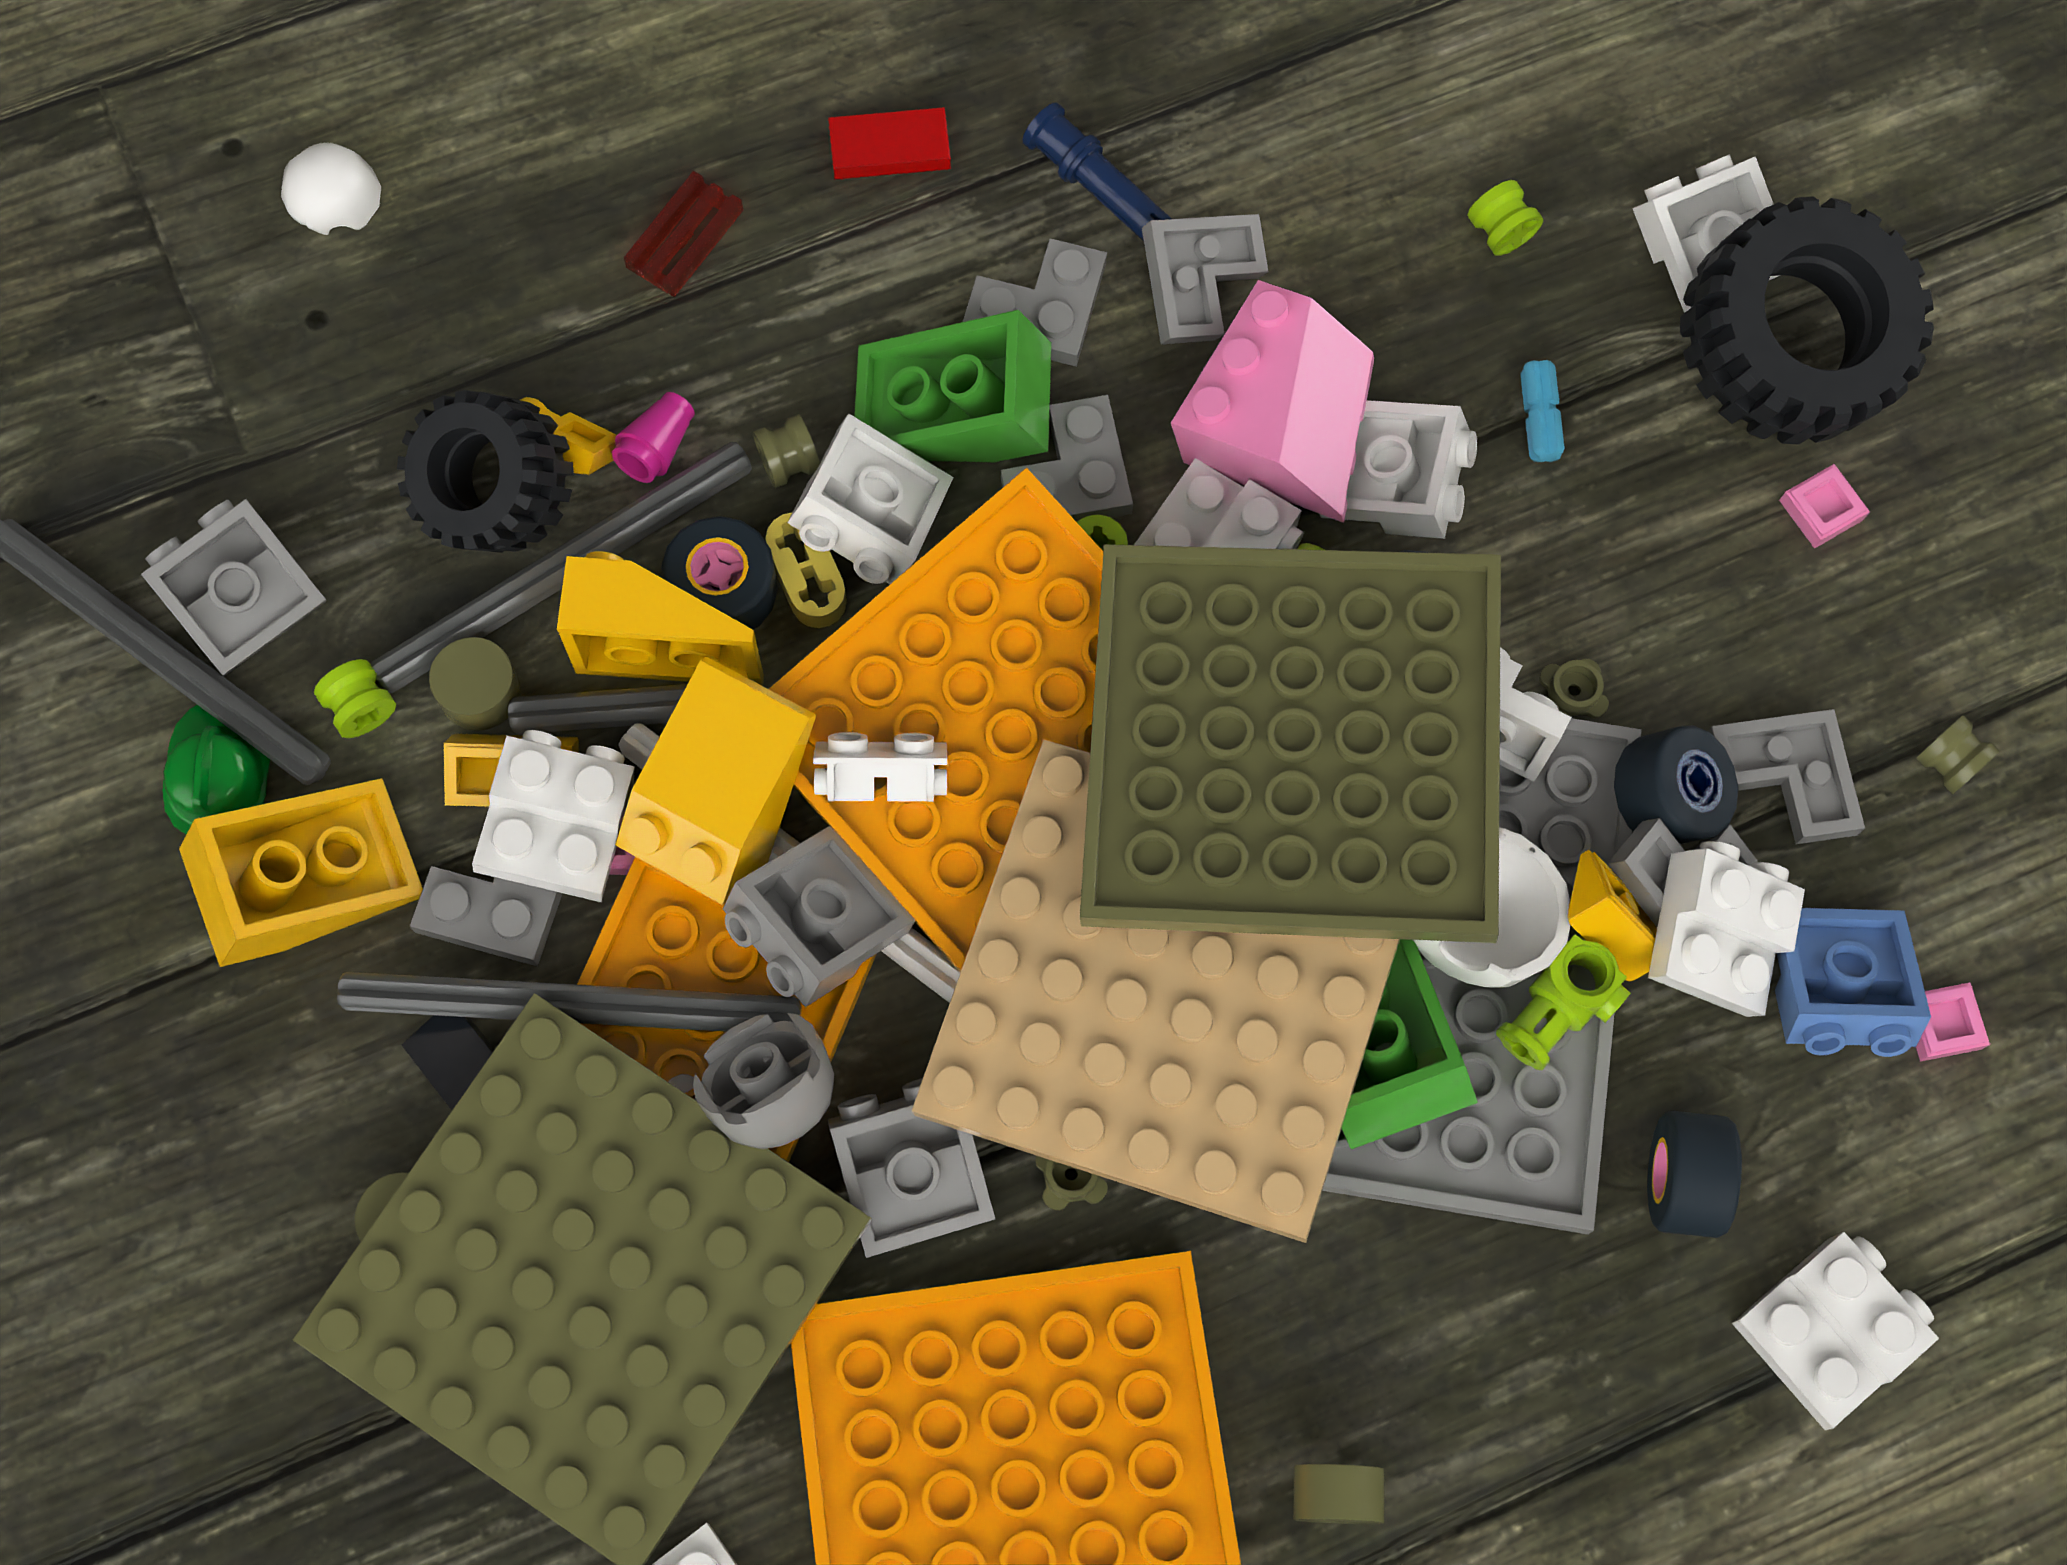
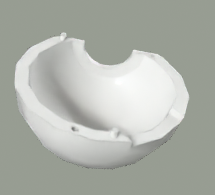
[1413,827,1571,988]

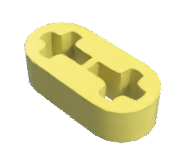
[765,513,847,628]

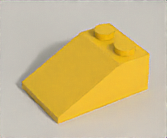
[557,551,764,686]
[615,657,816,905]
[179,778,423,967]

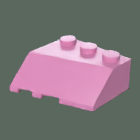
[1171,280,1374,523]

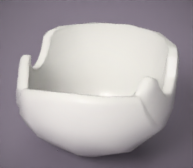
[281,143,381,235]

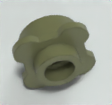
[1539,659,1609,718]
[1035,1155,1108,1211]

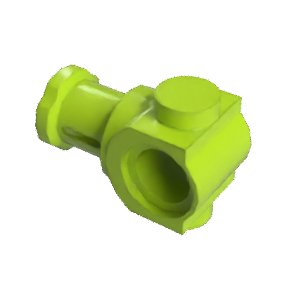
[1496,934,1631,1070]

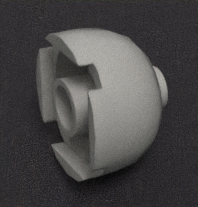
[692,1013,834,1149]

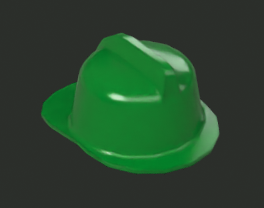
[162,705,270,835]

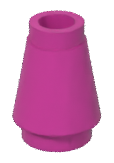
[612,392,695,483]

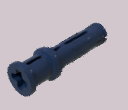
[1022,102,1172,242]

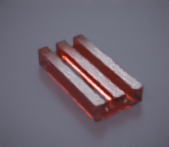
[624,171,743,297]

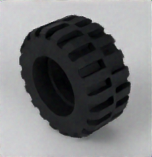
[1680,196,1934,445]

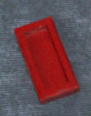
[828,107,951,180]

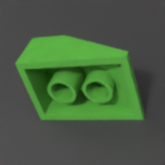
[854,310,1052,462]
[1342,939,1478,1149]

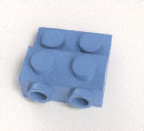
[1775,908,1931,1057]

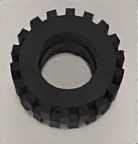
[397,390,574,553]

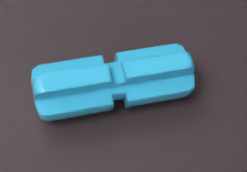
[1520,360,1565,462]

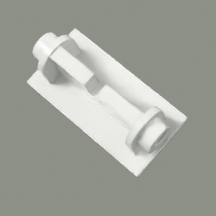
[813,732,947,802]

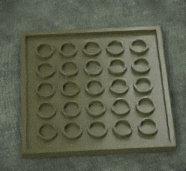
[1080,545,1501,943]
[293,993,872,1565]

